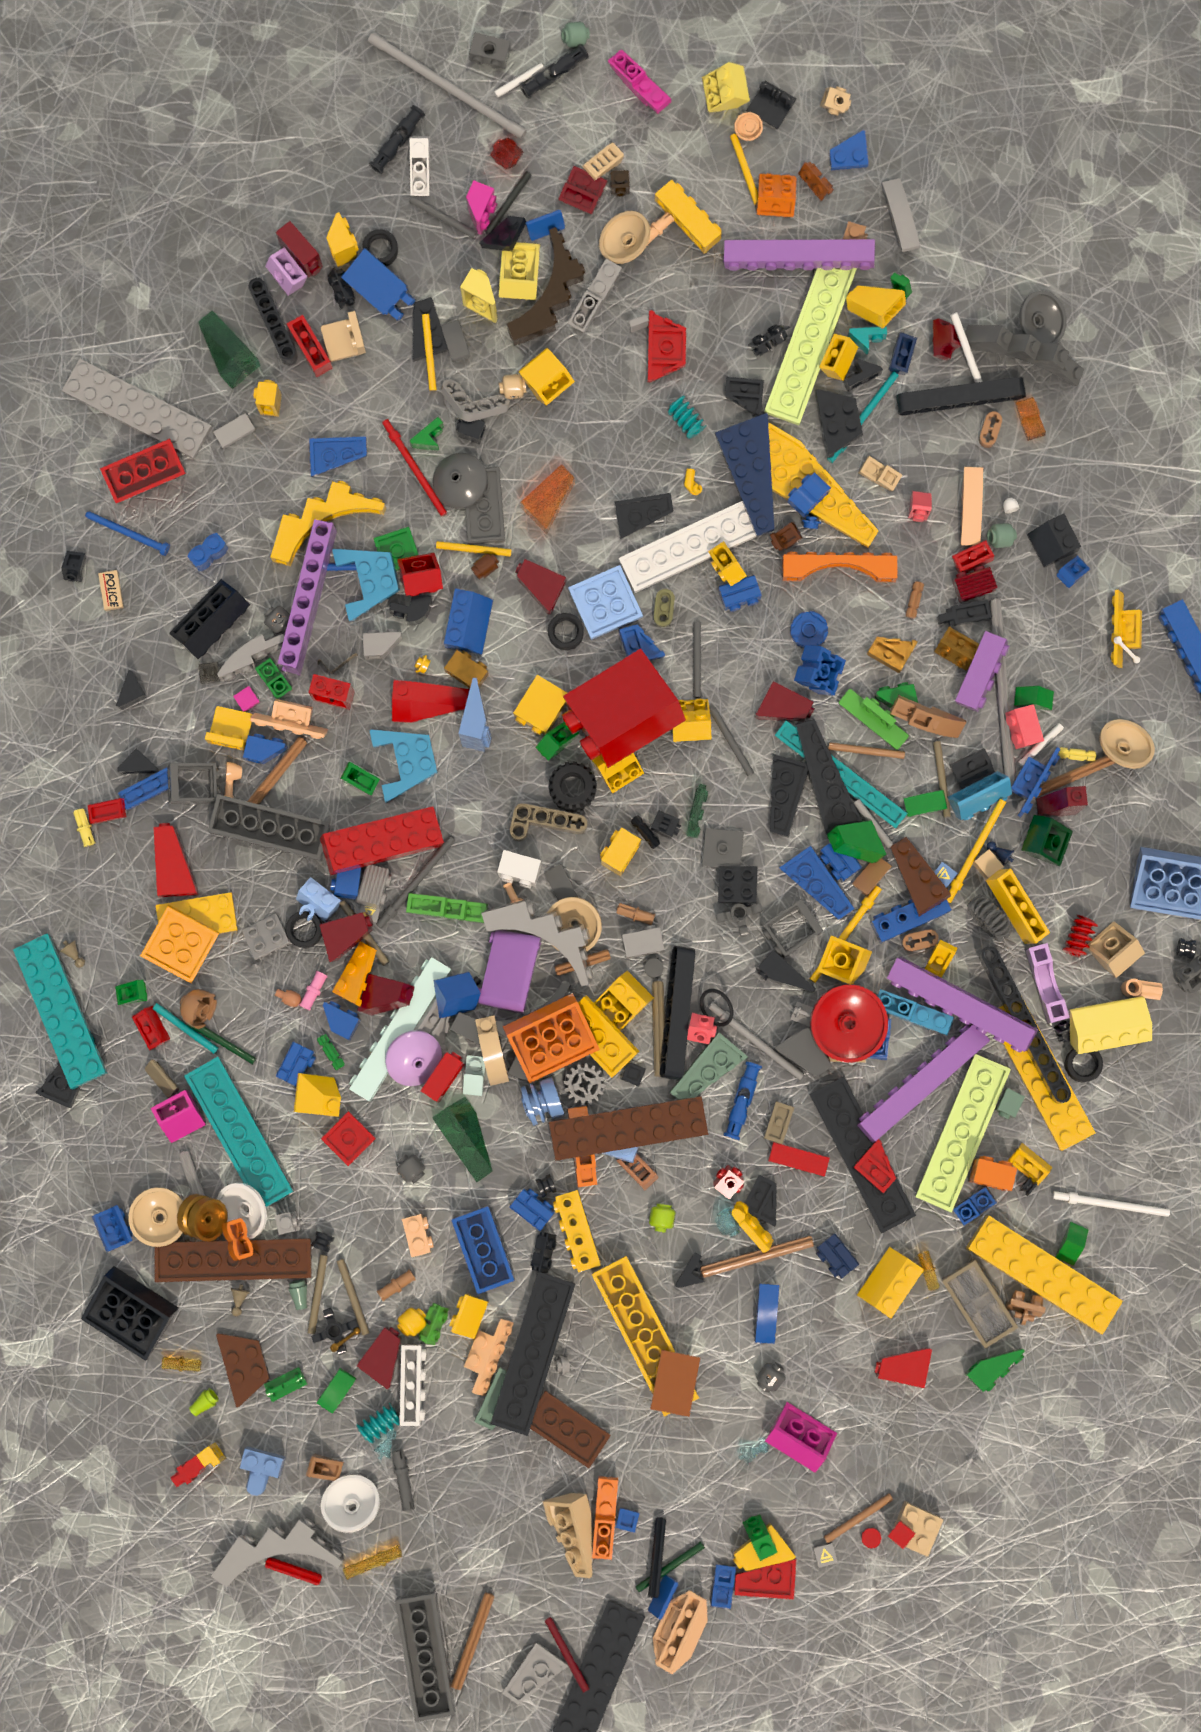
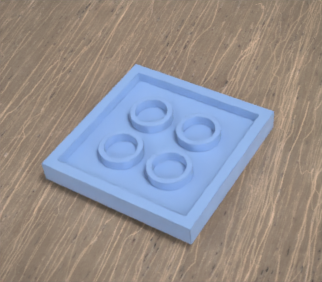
[568,565,643,640]

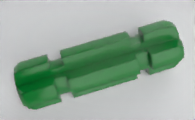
[317,1034,345,1070]

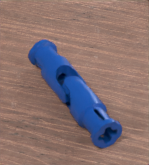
[723,1061,762,1141]

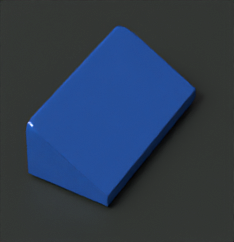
[526,210,565,241]
[648,1575,678,1620]

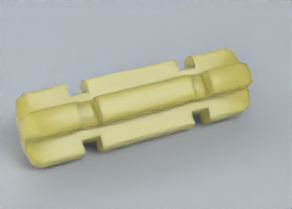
[1058,747,1096,762]

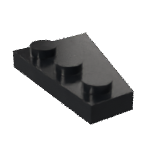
[413,297,449,362]
[615,493,674,540]

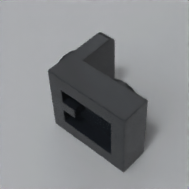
[61,551,86,582]

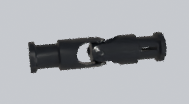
[520,44,589,100]
[369,105,425,174]

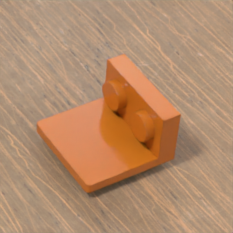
[757,173,796,217]

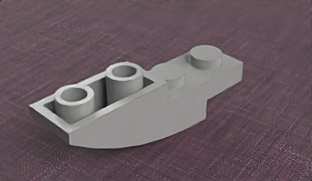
[568,259,623,333]
[217,634,284,682]

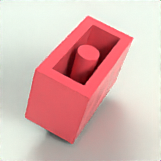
[1005,704,1044,749]

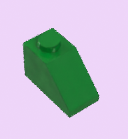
[535,722,579,761]

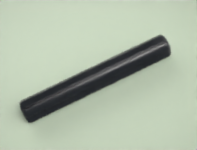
[648,1517,666,1598]

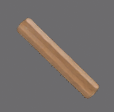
[555,949,611,976]

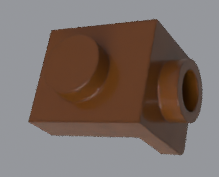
[770,522,803,551]

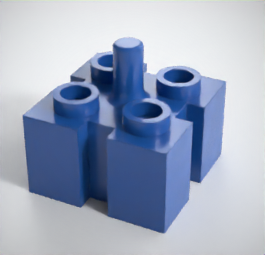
[794,645,846,696]

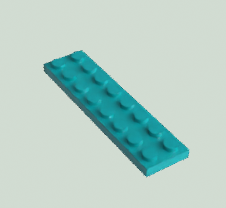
[13,933,107,1089]
[184,1057,294,1207]

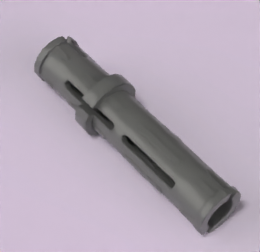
[391,1449,415,1511]

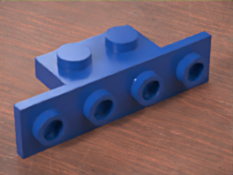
[1011,747,1060,817]

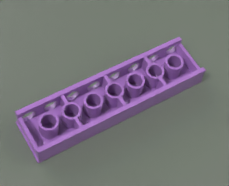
[278,519,337,676]

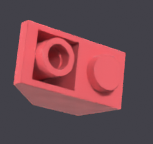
[908,491,932,522]

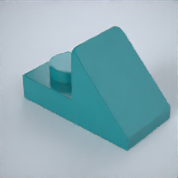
[848,327,887,355]

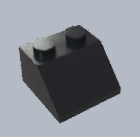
[1027,513,1081,568]

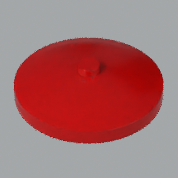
[810,984,888,1063]

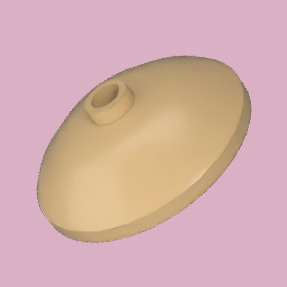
[599,211,651,264]
[1100,719,1155,769]
[547,897,602,951]
[129,1188,183,1247]

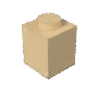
[973,849,1004,880]

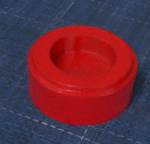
[861,1527,881,1548]

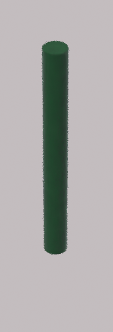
[187,1024,257,1065]
[635,1541,705,1593]

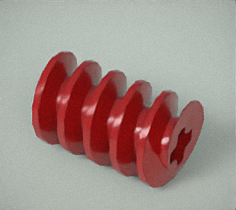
[1062,915,1098,958]

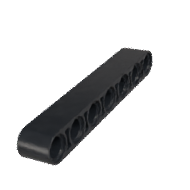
[895,377,1026,416]
[660,946,695,1080]

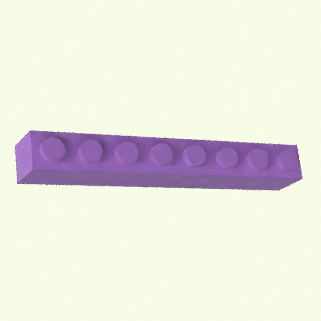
[724,239,875,271]
[887,957,1038,1053]
[857,1024,990,1143]

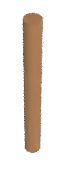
[828,742,905,759]
[824,1493,893,1543]

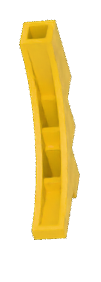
[271,481,386,566]

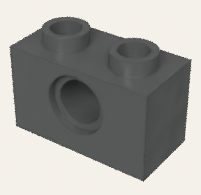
[469,32,511,69]

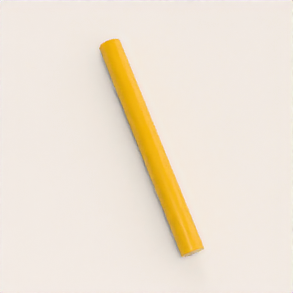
[730,134,758,205]
[422,314,437,391]
[436,541,512,557]

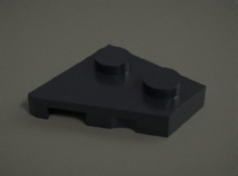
[725,377,764,416]

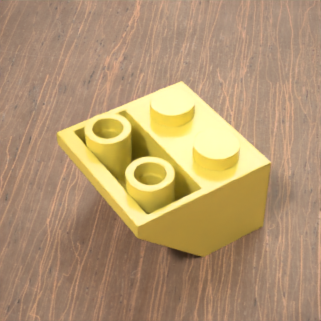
[702,62,750,113]

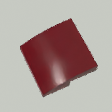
[558,166,608,215]

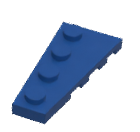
[779,846,855,920]

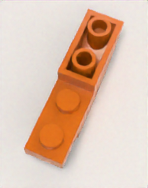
[567,1106,597,1187]
[592,1476,618,1560]

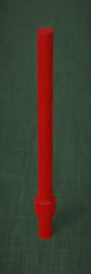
[382,419,447,517]

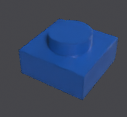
[616,1507,640,1533]

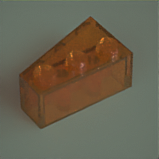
[520,464,575,534]

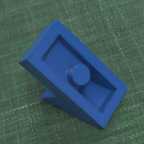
[1057,555,1090,588]

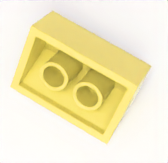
[460,268,497,323]

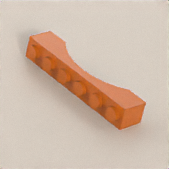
[782,552,897,582]

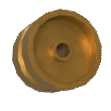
[177,1193,228,1242]

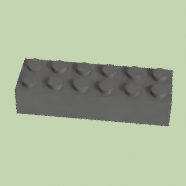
[208,794,331,862]
[395,1590,456,1722]

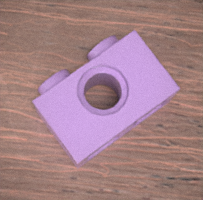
[265,248,307,296]

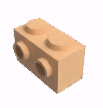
[402,1214,434,1257]

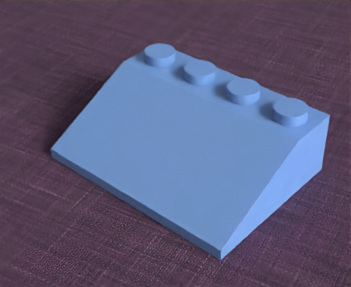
[458,678,492,752]
[1130,847,1201,920]

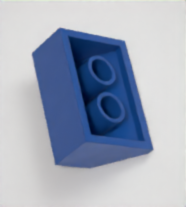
[444,589,493,655]

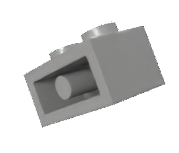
[622,925,664,959]

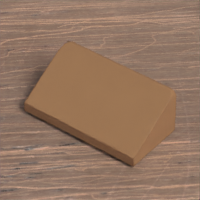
[852,859,892,896]

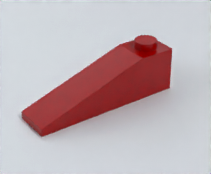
[392,680,470,723]

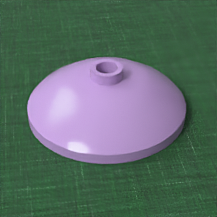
[385,1030,442,1086]

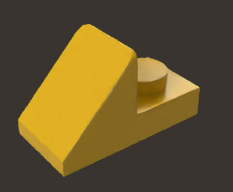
[924,940,957,978]

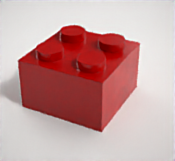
[397,553,443,596]

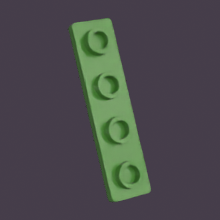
[839,689,909,750]

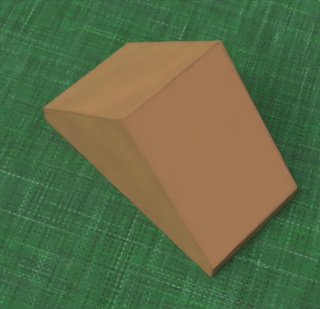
[306,1454,344,1481]

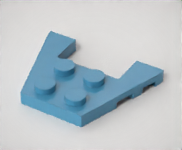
[332,549,400,622]
[369,730,438,803]

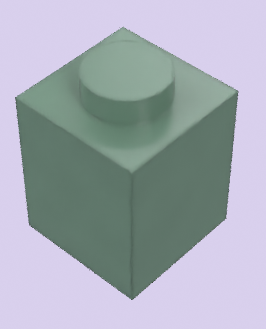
[995,1088,1025,1120]

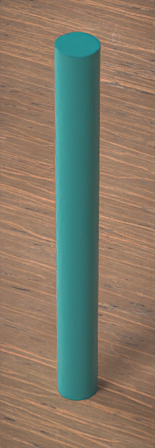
[153,1003,219,1054]

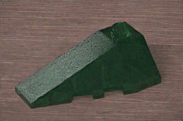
[198,311,261,389]
[432,1097,493,1182]

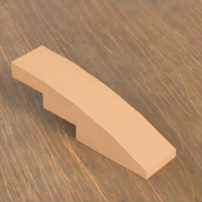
[960,467,983,546]

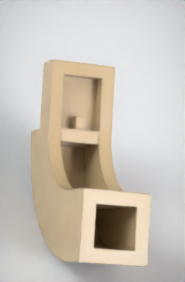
[475,1016,509,1086]

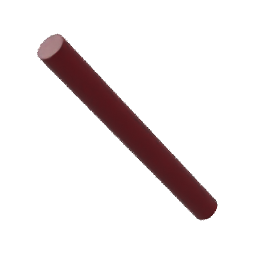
[545,1617,590,1693]

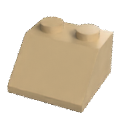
[1087,922,1145,978]

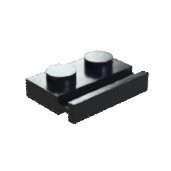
[950,748,995,790]

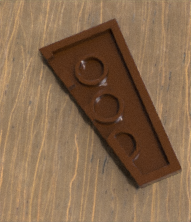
[890,837,951,917]

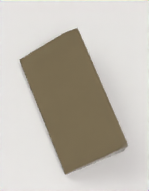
[145,1059,179,1098]

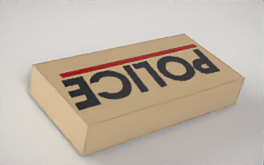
[98,570,124,611]

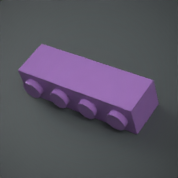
[955,631,1010,712]

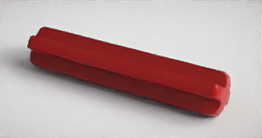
[265,1557,322,1585]

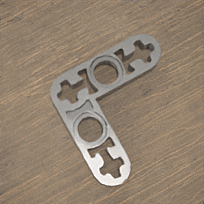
[441,380,510,422]

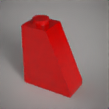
[874,1348,932,1389]

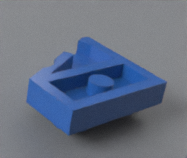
[618,624,665,661]

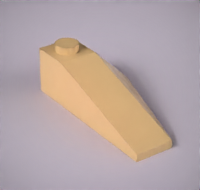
[543,1493,592,1578]

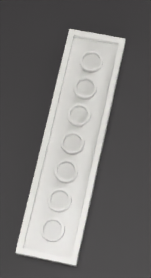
[619,501,756,593]

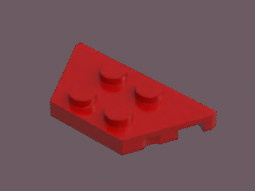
[648,310,686,383]

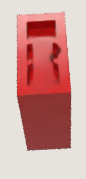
[309,674,355,710]
[421,1051,465,1103]

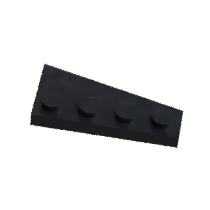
[770,754,808,838]

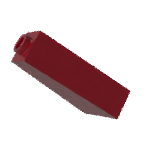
[1036,786,1088,817]

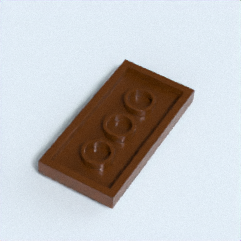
[530,1391,611,1468]

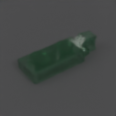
[686,784,708,839]

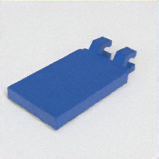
[341,248,416,320]

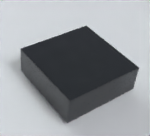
[621,1062,646,1087]

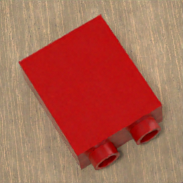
[561,649,686,768]

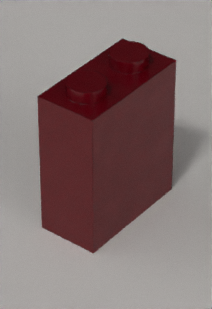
[275,221,323,278]

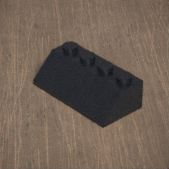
[169,579,250,659]

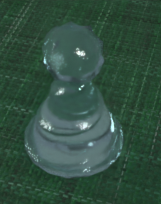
[373,1430,397,1460]
[738,1443,769,1465]

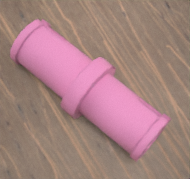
[299,971,328,1011]

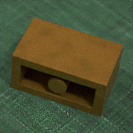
[444,650,489,689]

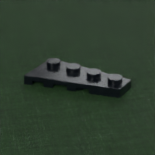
[35,1032,103,1108]

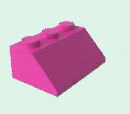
[765,1402,837,1473]

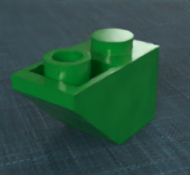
[875,682,918,708]

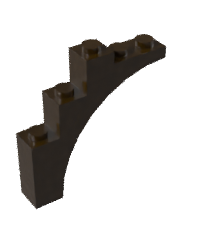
[507,227,586,346]

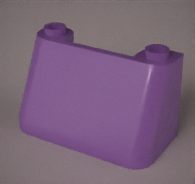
[478,929,542,1015]

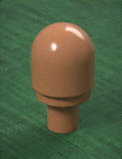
[275,989,302,1007]

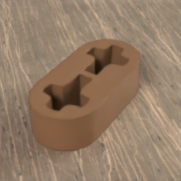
[979,412,1002,448]
[902,930,939,952]

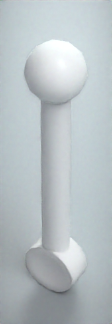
[1114,636,1140,663]

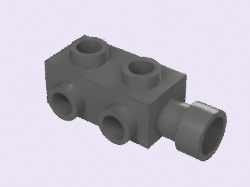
[1176,954,1201,993]

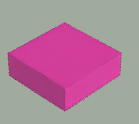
[233,686,260,712]

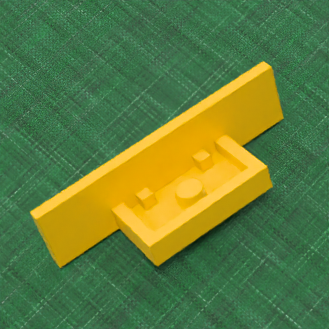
[1111,590,1142,668]

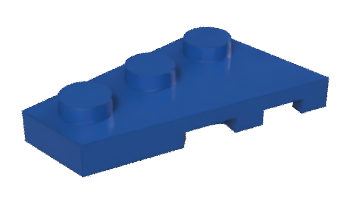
[309,437,367,477]

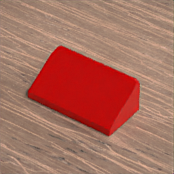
[952,540,994,574]
[132,1006,170,1051]

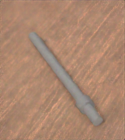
[709,1003,805,1080]

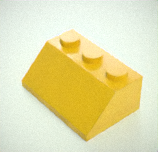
[857,1247,924,1318]

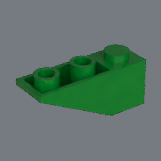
[965,1348,1025,1392]

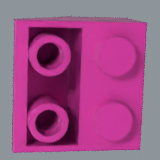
[466,180,497,235]
[151,1090,206,1143]

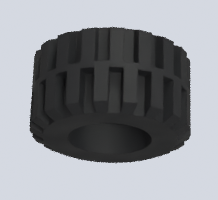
[549,761,597,812]

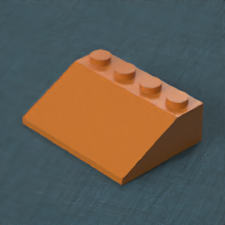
[503,993,600,1083]

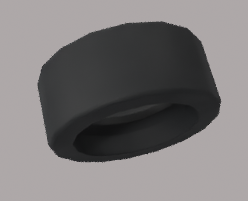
[362,229,398,267]
[548,613,584,651]
[285,911,322,948]
[1064,1049,1103,1083]

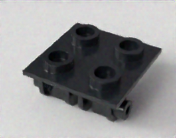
[746,80,797,130]
[748,324,790,357]
[718,866,758,907]

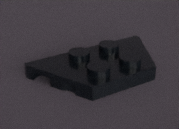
[816,389,863,458]

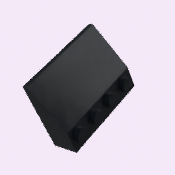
[81,1266,179,1361]

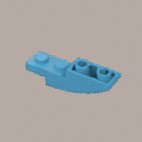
[877,989,954,1036]

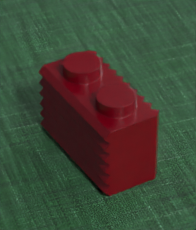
[952,566,998,603]

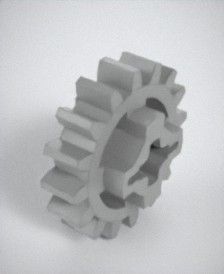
[564,1063,606,1106]

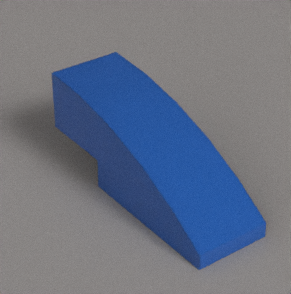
[755,1283,779,1344]

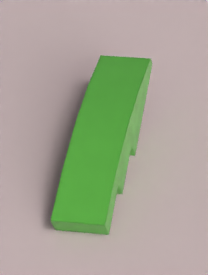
[406,893,488,923]

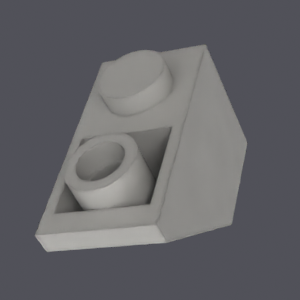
[363,629,403,660]

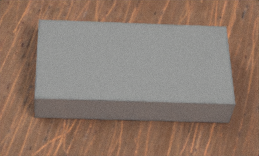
[213,413,256,449]

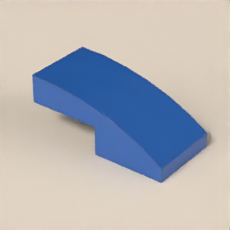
[711,1565,736,1609]

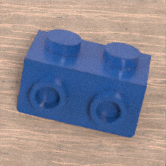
[92,1205,133,1252]

